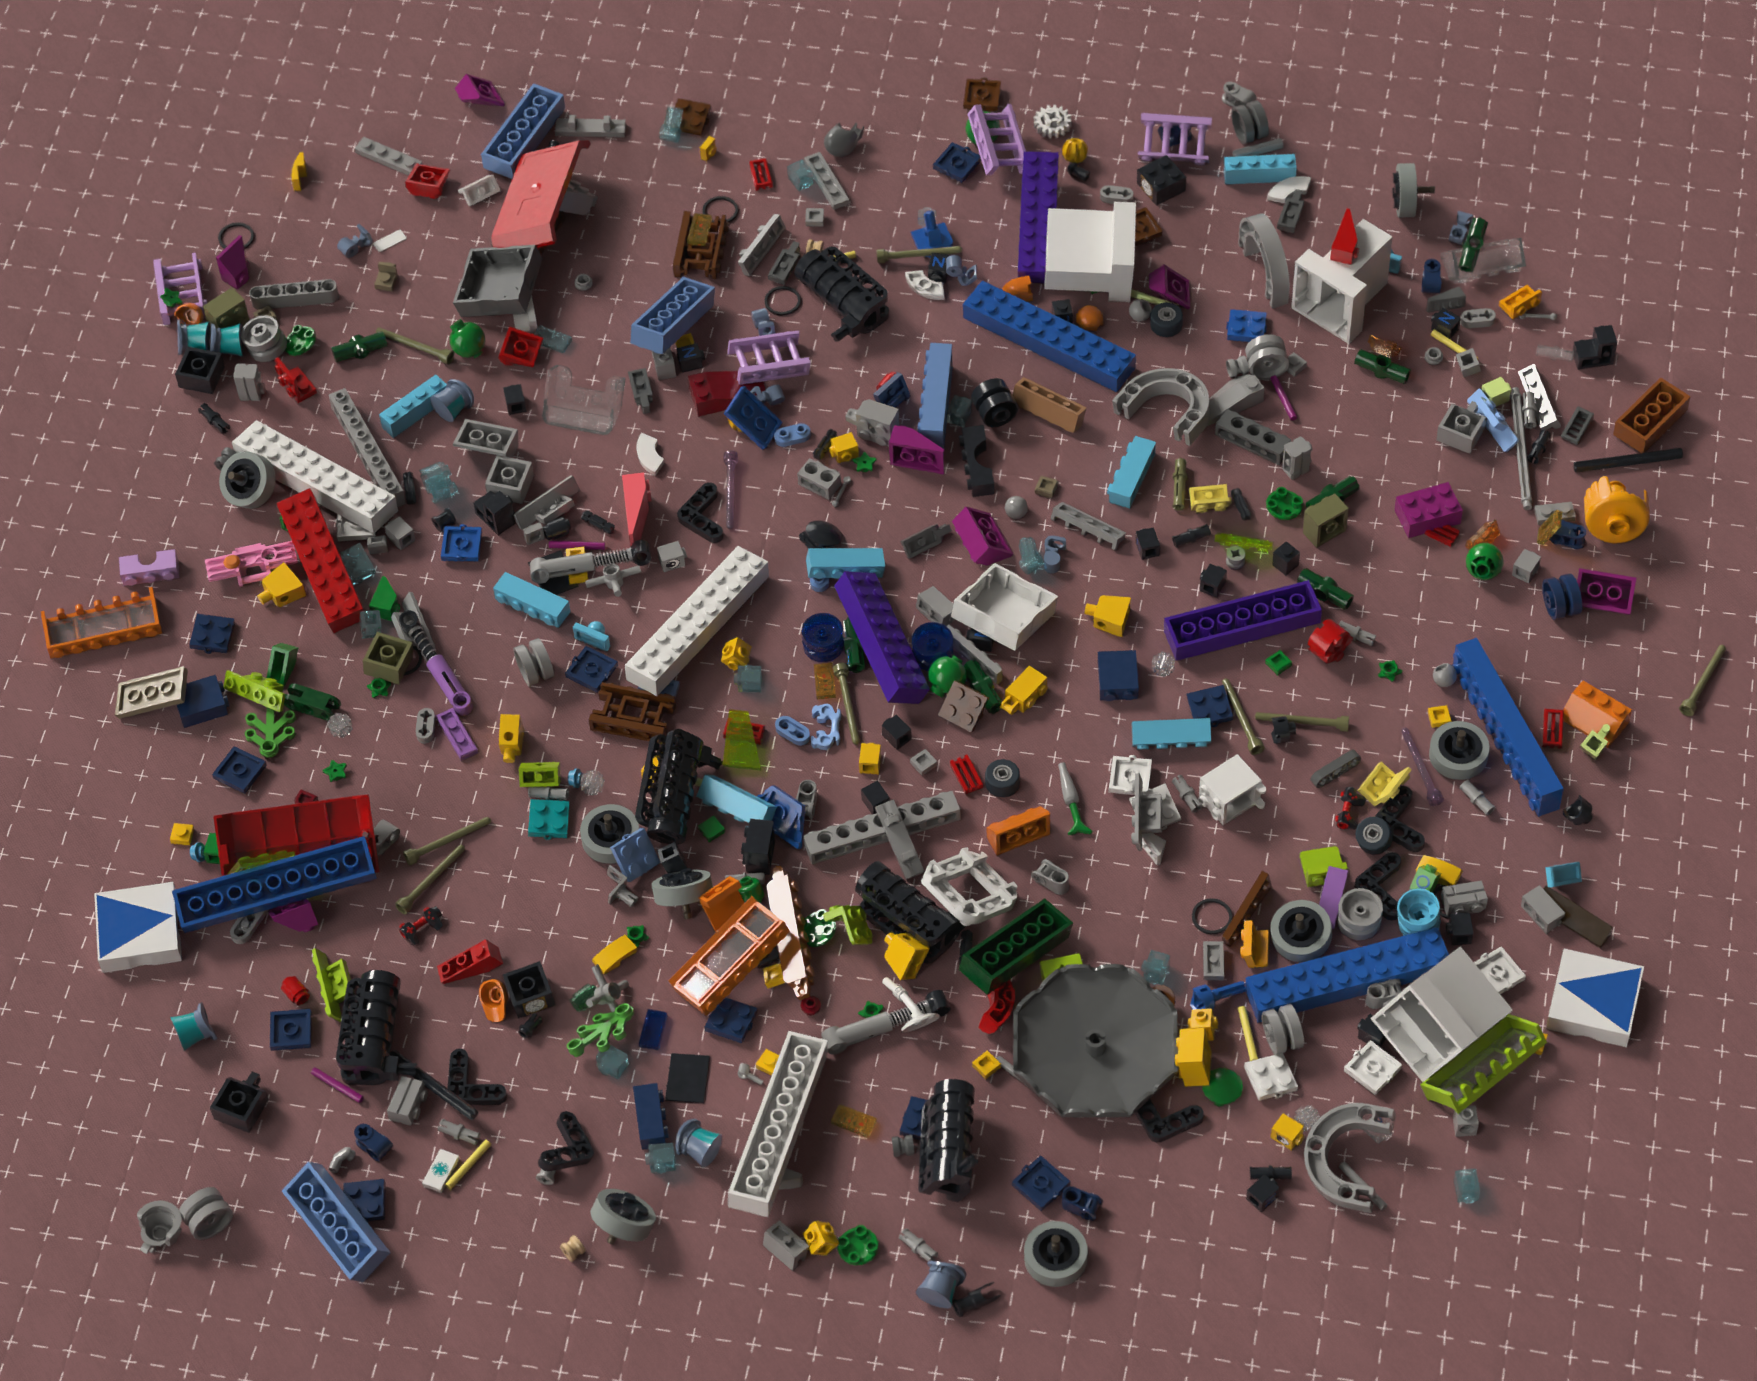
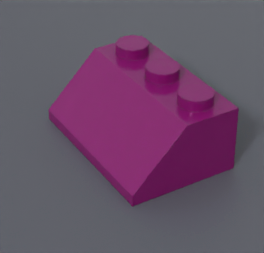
[952,507,1013,566]
[1577,568,1636,615]

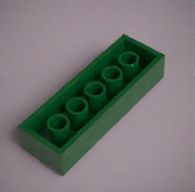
[959,898,1073,995]

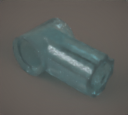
[659,106,683,143]
[1018,537,1044,575]

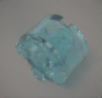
[419,461,458,504]

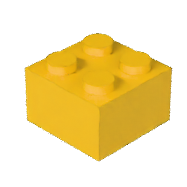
[1175,1028,1211,1086]

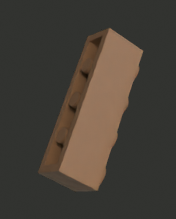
[1012,377,1087,433]

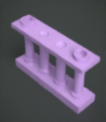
[968,104,1026,175]
[1138,113,1212,165]
[153,253,207,325]
[727,330,811,385]

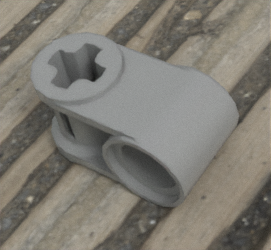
[1222,82,1256,107]
[796,780,817,819]
[366,819,400,857]
[1031,859,1069,895]
[1365,979,1402,1009]

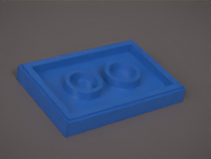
[724,386,782,450]

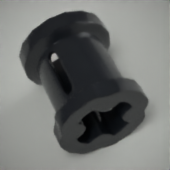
[431,508,456,532]

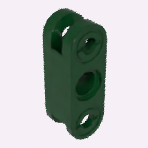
[284,683,341,721]

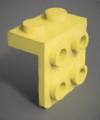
[1189,484,1232,513]
[1357,761,1412,806]

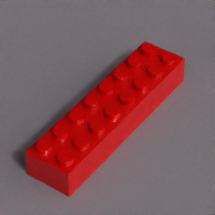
[276,488,368,633]

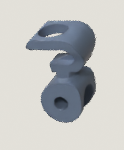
[1449,211,1474,245]
[337,224,373,258]
[946,255,977,286]
[751,308,775,336]
[750,385,785,406]
[1044,536,1066,573]

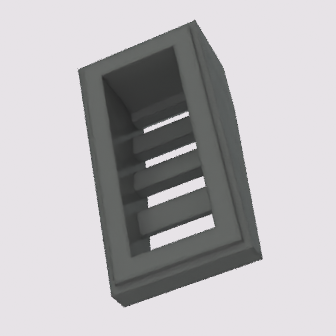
[1426,286,1466,313]
[1560,406,1594,445]

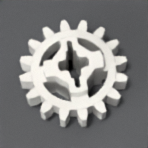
[1034,105,1071,138]

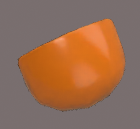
[174,303,203,325]
[1076,305,1104,331]

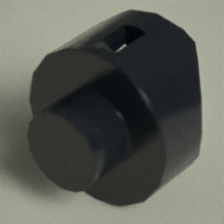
[1271,716,1296,744]
[1563,795,1593,825]

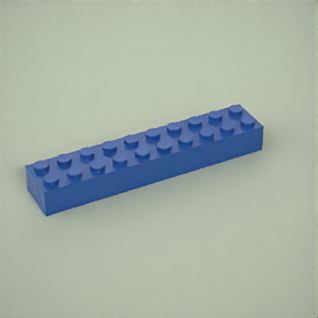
[963,281,1136,392]
[1452,638,1564,817]
[172,836,377,933]
[1245,927,1449,1023]

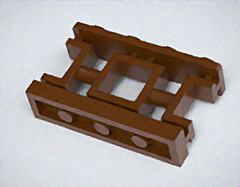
[673,211,729,279]
[588,682,676,743]

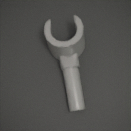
[738,1063,764,1085]

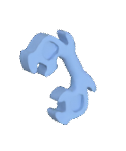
[811,704,841,750]

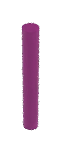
[1270,375,1297,421]
[549,541,605,550]
[311,1067,364,1103]

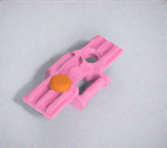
[205,541,298,587]

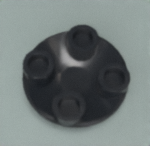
[804,520,842,548]

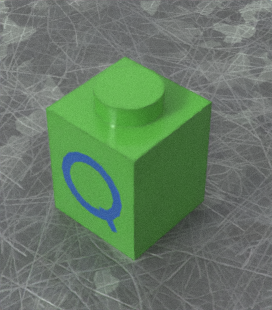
[1410,864,1442,893]

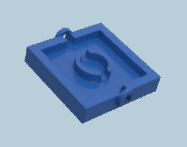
[1226,309,1267,342]
[441,524,482,562]

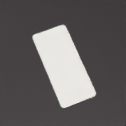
[373,230,406,252]

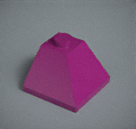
[455,74,505,106]
[216,235,249,290]
[1149,264,1190,309]
[268,899,318,932]

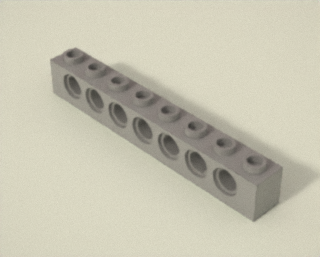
[329,388,406,507]
[803,791,960,864]

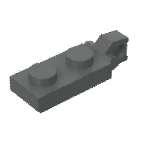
[1277,189,1304,233]
[768,241,801,285]
[628,368,653,414]
[900,524,952,558]

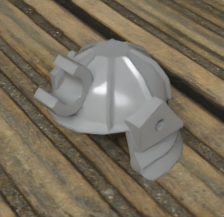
[137,1201,182,1254]

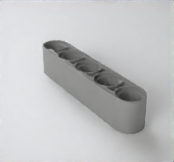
[249,279,339,310]

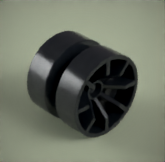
[971,378,1019,428]

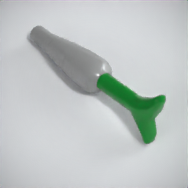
[1058,762,1093,836]

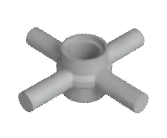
[585,563,641,597]
[586,964,629,1012]

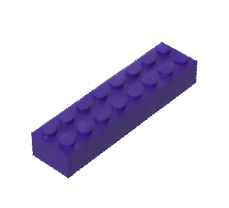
[1018,152,1059,283]
[834,571,930,704]
[1164,580,1322,661]

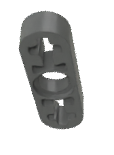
[1310,750,1361,788]

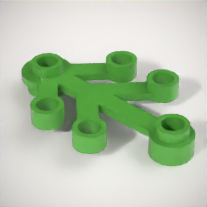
[245,706,296,758]
[567,1003,634,1057]

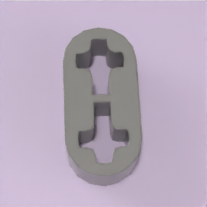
[1100,185,1133,204]
[1461,308,1496,328]
[416,708,436,744]

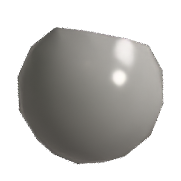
[1129,299,1152,322]
[1004,496,1028,519]
[1432,663,1457,687]

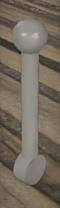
[1519,313,1557,320]
[832,476,851,507]

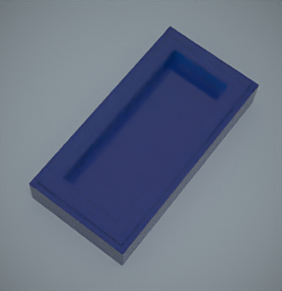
[638,1009,668,1050]

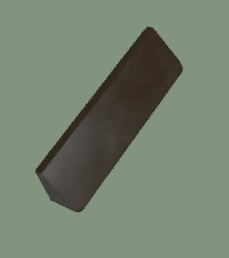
[1543,885,1613,948]

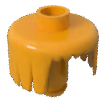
[1584,476,1650,544]

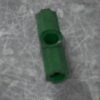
[1458,217,1488,273]
[331,331,388,362]
[1354,349,1411,384]
[1306,476,1360,508]
[1297,568,1354,610]
[843,617,865,673]
[964,660,1002,714]

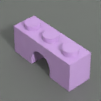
[119,549,179,586]

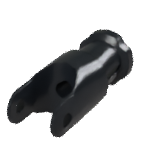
[952,1282,1001,1318]

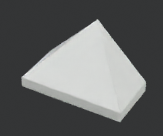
[1142,833,1166,866]

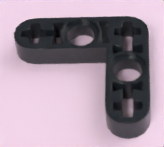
[677,482,723,543]
[1375,786,1425,852]
[1354,852,1401,921]
[448,1049,507,1105]
[1135,1099,1204,1143]
[538,1111,594,1172]

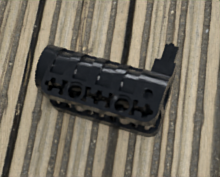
[795,247,889,342]
[635,728,723,844]
[855,861,966,964]
[336,970,417,1085]
[918,1079,978,1203]

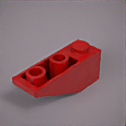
[437,939,503,984]

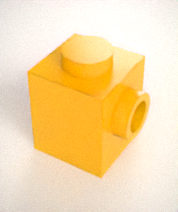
[829,432,859,463]

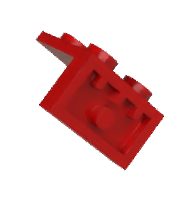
[274,357,317,403]

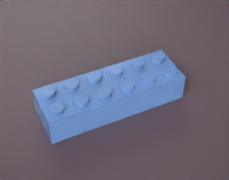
[481,83,565,179]
[630,277,715,354]
[918,343,953,449]
[282,1161,391,1282]

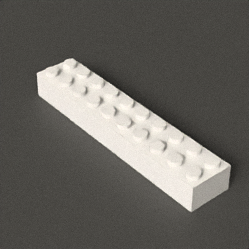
[232,420,398,534]
[625,546,769,696]
[728,1031,828,1217]

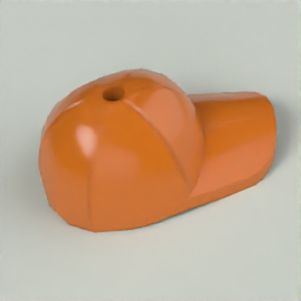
[479,979,509,1022]

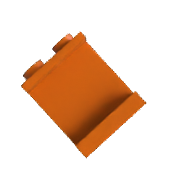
[698,876,758,941]

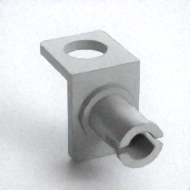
[607,865,639,907]

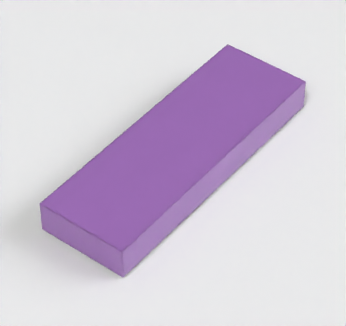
[436,708,478,761]
[1319,866,1349,929]

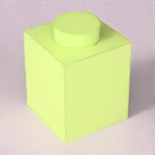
[1482,377,1511,406]

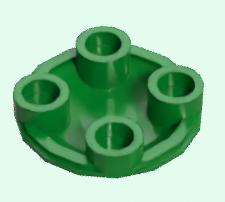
[285,324,316,356]
[1266,487,1303,520]
[804,909,836,947]
[1202,1068,1243,1107]
[838,1225,879,1265]

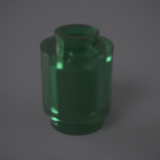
[569,983,597,1012]

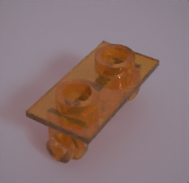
[1465,519,1501,550]

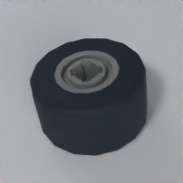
[1150,302,1183,337]
[985,759,1020,798]
[1355,816,1393,855]

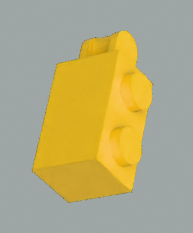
[1000,665,1048,715]

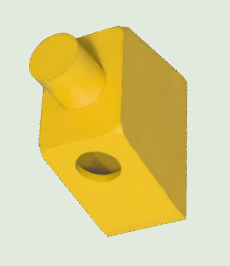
[257,562,306,607]
[1084,595,1131,637]
[499,714,524,763]
[884,933,930,980]

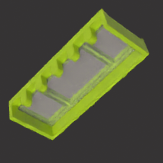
[1420,1014,1547,1114]

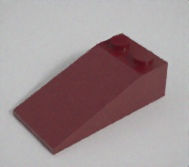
[688,371,766,417]

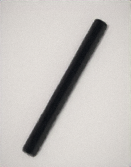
[1573,448,1683,473]
[390,1050,478,1120]

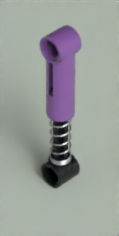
[399,610,473,716]

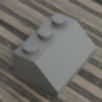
[453,419,519,457]

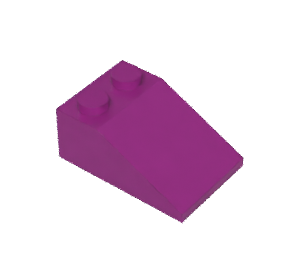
[889,425,945,475]

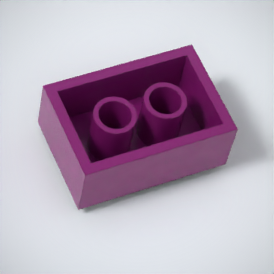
[1394,482,1463,539]

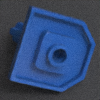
[911,211,953,258]

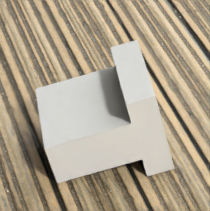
[1044,202,1136,302]
[1292,219,1392,344]
[1371,946,1512,1082]

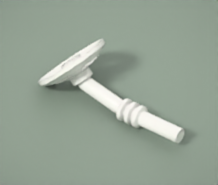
[882,977,940,1032]

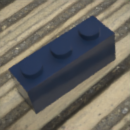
[633,1083,669,1150]

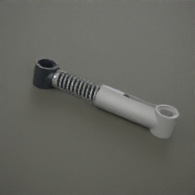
[530,540,651,584]
[821,990,951,1054]

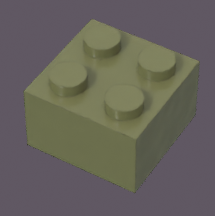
[203,287,250,329]
[1303,494,1349,548]
[363,632,414,684]

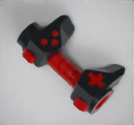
[1335,787,1366,830]
[399,906,443,945]

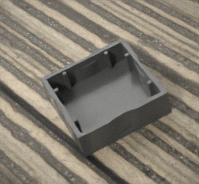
[453,245,543,317]

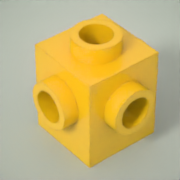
[721,637,752,671]
[1188,1008,1218,1041]
[803,1221,839,1255]

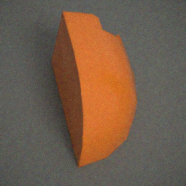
[1002,276,1033,302]

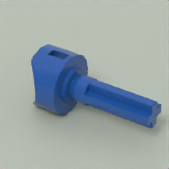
[1190,981,1246,1010]

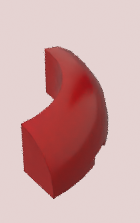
[978,978,1015,1034]

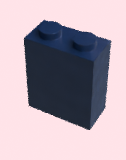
[1097,650,1139,701]
[176,674,230,728]

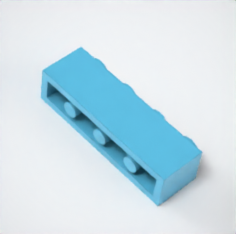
[1224,154,1297,184]
[379,375,447,438]
[1107,436,1156,509]
[806,548,885,579]
[493,572,571,628]
[1131,718,1211,750]
[697,775,777,823]

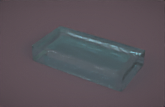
[534,325,572,354]

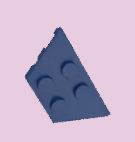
[757,785,805,849]

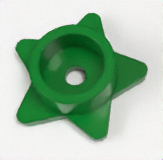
[160,288,182,307]
[853,452,877,472]
[1378,660,1403,682]
[367,678,391,698]
[322,760,347,782]
[627,925,649,948]
[858,1001,883,1018]

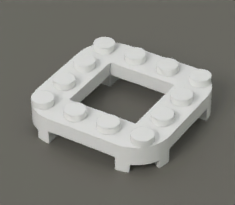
[921,847,1017,926]

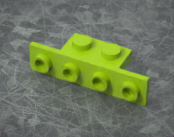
[224,670,285,712]
[312,948,355,1022]

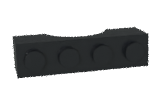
[959,425,994,497]

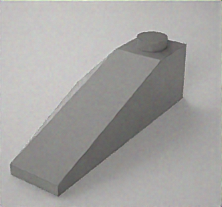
[1206,374,1264,427]

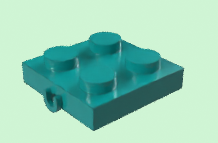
[528,799,569,840]

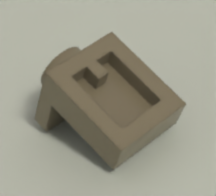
[374,262,398,291]

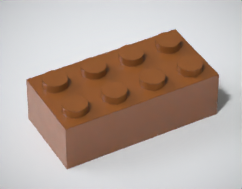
[1613,377,1691,453]

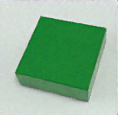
[1265,650,1292,676]
[698,816,725,842]

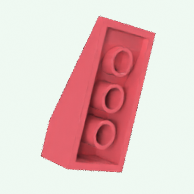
[622,472,652,546]

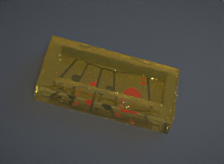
[687,213,712,246]
[1537,510,1562,545]
[814,663,836,700]
[831,1104,877,1138]

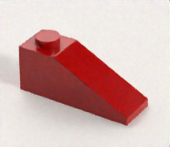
[1330,208,1360,265]

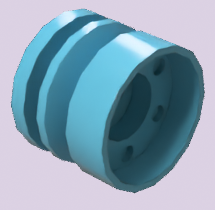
[1397,888,1441,936]

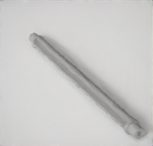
[1510,387,1533,510]

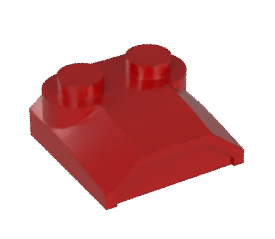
[405,163,450,199]
[498,326,543,368]

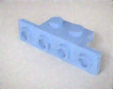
[1467,389,1519,452]

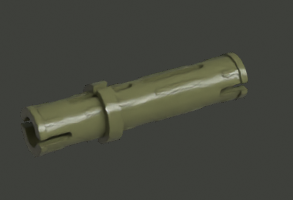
[1173,458,1188,511]

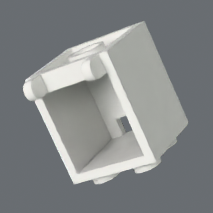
[1198,754,1266,825]

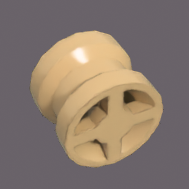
[806,239,824,253]
[560,1235,586,1262]

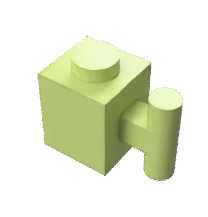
[1580,724,1610,760]

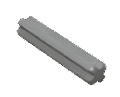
[1233,138,1283,157]

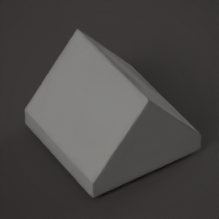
[367,535,388,554]

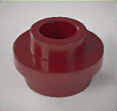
[800,996,821,1015]

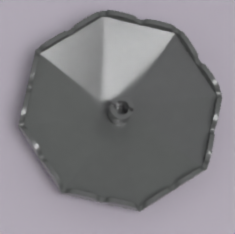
[1013,964,1178,1117]

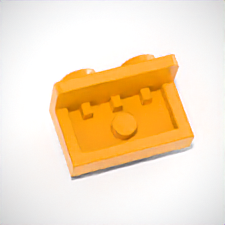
[1499,285,1542,319]
[1240,921,1269,968]

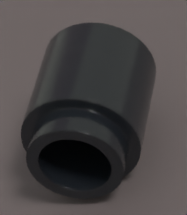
[543,517,571,540]

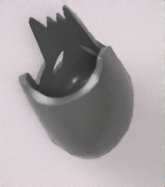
[824,123,864,157]

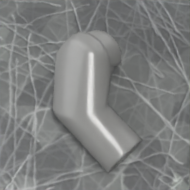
[328,1147,356,1173]

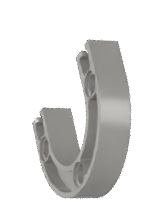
[1238,213,1290,308]
[1112,368,1211,446]
[1304,1103,1396,1213]

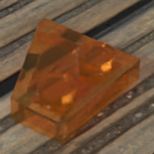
[1367,335,1402,358]

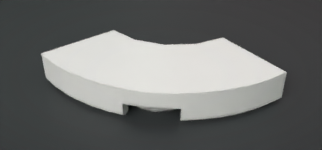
[1267,176,1311,203]
[905,270,945,300]
[637,433,665,476]

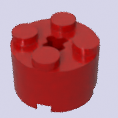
[1307,619,1353,664]

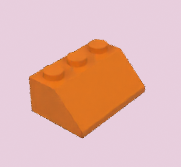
[1563,680,1632,748]
[986,806,1050,856]

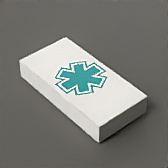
[422,1149,460,1193]

